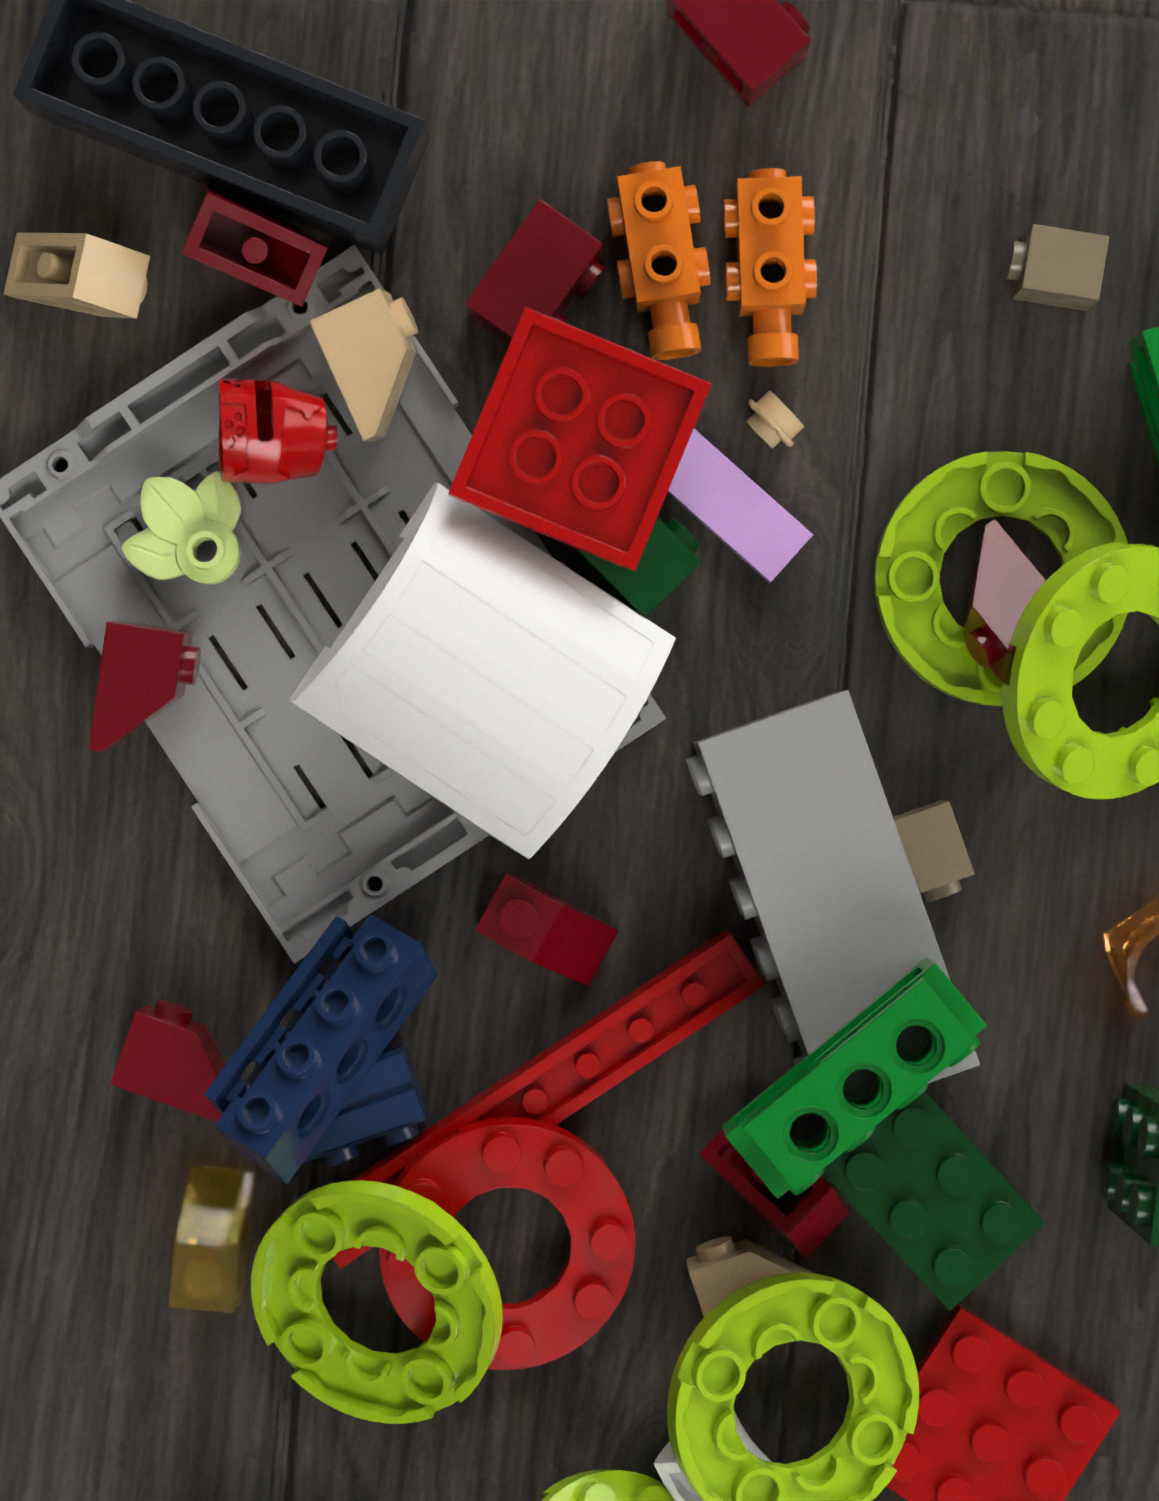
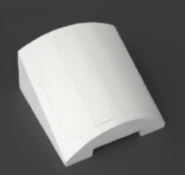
[289,483,676,859]

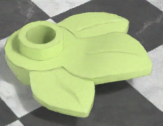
[121,471,241,585]

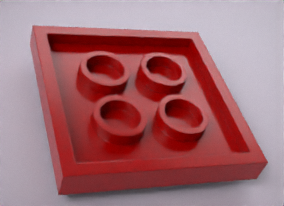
[448,307,712,572]
[886,1303,1121,1501]

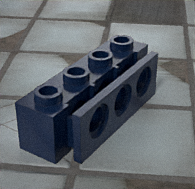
[204,914,438,1184]

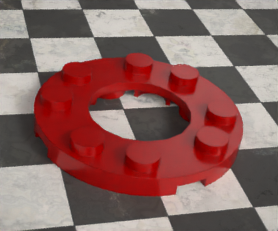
[379,1117,635,1370]

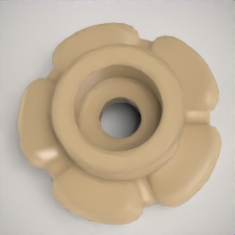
[746,390,804,449]

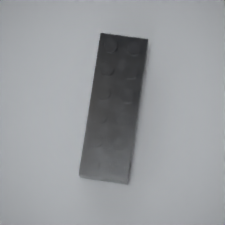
[13,0,430,256]

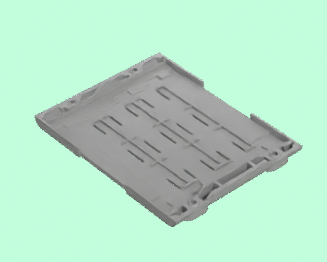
[0,245,667,964]

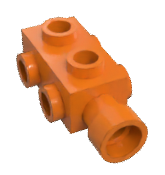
[607,161,711,360]
[723,168,817,367]

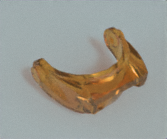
[1102,896,1159,1019]

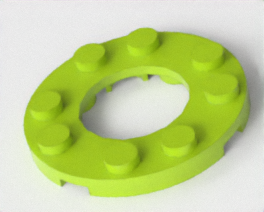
[874,451,1128,706]
[1001,542,1159,800]
[251,1180,503,1424]
[667,1272,919,1501]

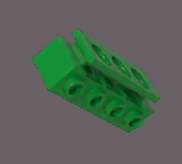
[722,957,987,1199]

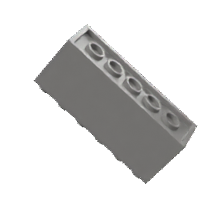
[686,690,980,1098]

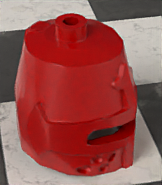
[218,379,338,484]

